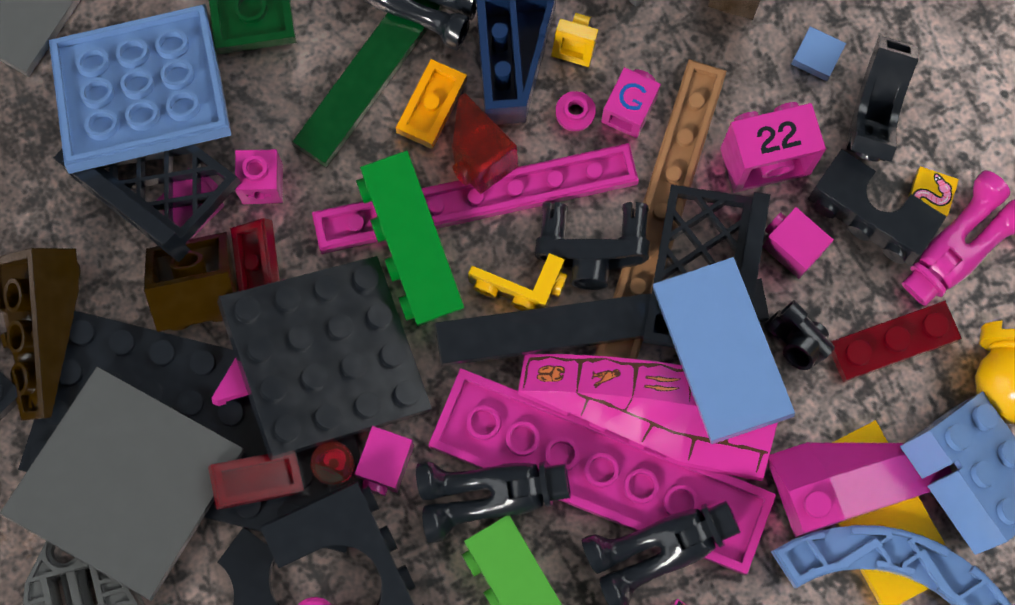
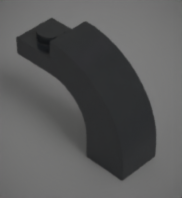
[846,35,919,162]

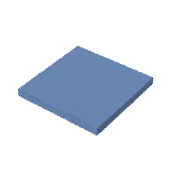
[49,4,232,174]

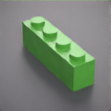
[461,515,562,605]

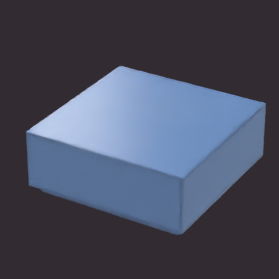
[791,26,846,81]

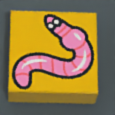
[908,166,959,219]

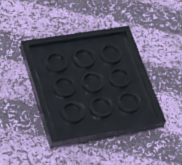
[217,256,432,460]

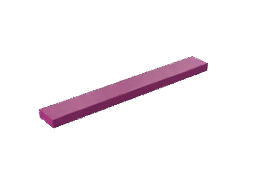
[312,143,639,254]

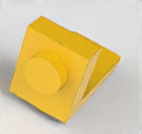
[468,253,568,311]

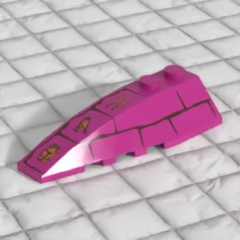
[517,354,778,481]

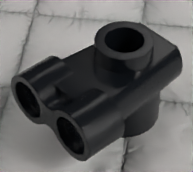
[764,300,835,370]

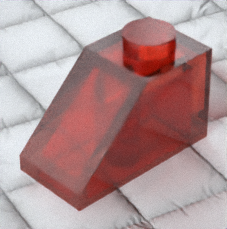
[452,93,518,195]

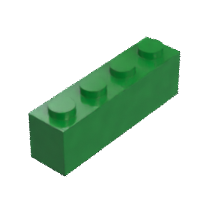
[356,150,465,327]

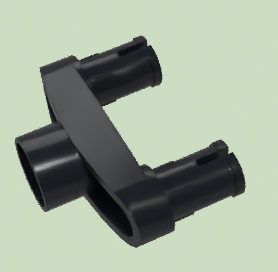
[535,202,650,290]

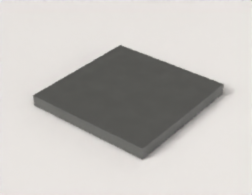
[0,367,245,601]

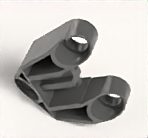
[23,541,145,605]

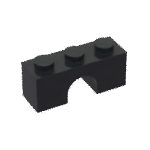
[808,149,946,266]

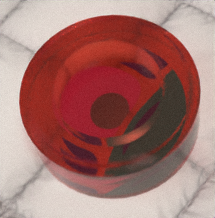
[311,442,355,486]

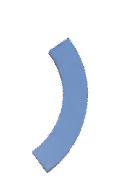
[771,525,1012,605]

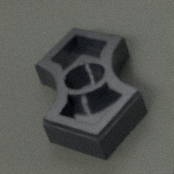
[218,527,280,605]

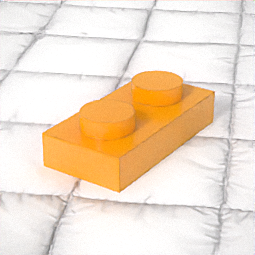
[396,59,467,149]

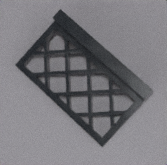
[53,145,241,262]
[643,184,771,348]

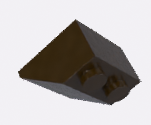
[144,232,238,332]

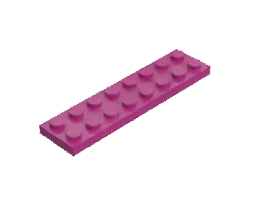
[428,368,776,575]

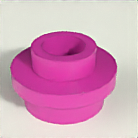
[555,91,596,131]

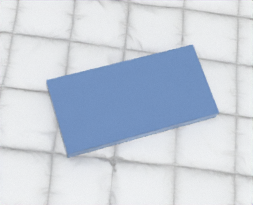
[653,257,795,445]

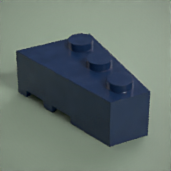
[476,0,556,125]

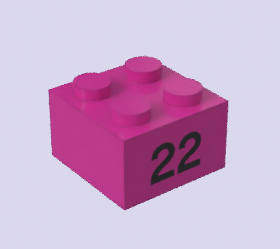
[720,102,826,193]

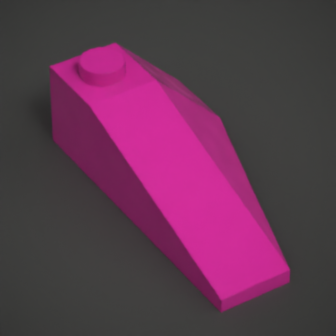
[768,442,952,537]

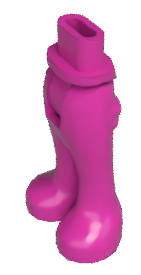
[902,170,1015,306]

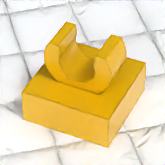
[551,13,599,67]

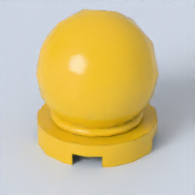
[975,321,1015,425]

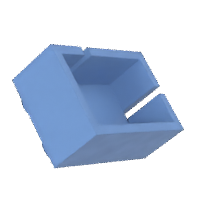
[900,391,1015,555]

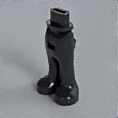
[364,0,477,51]
[416,461,571,543]
[581,501,741,605]

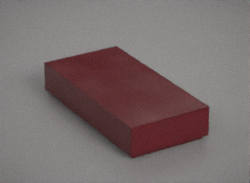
[208,453,304,510]

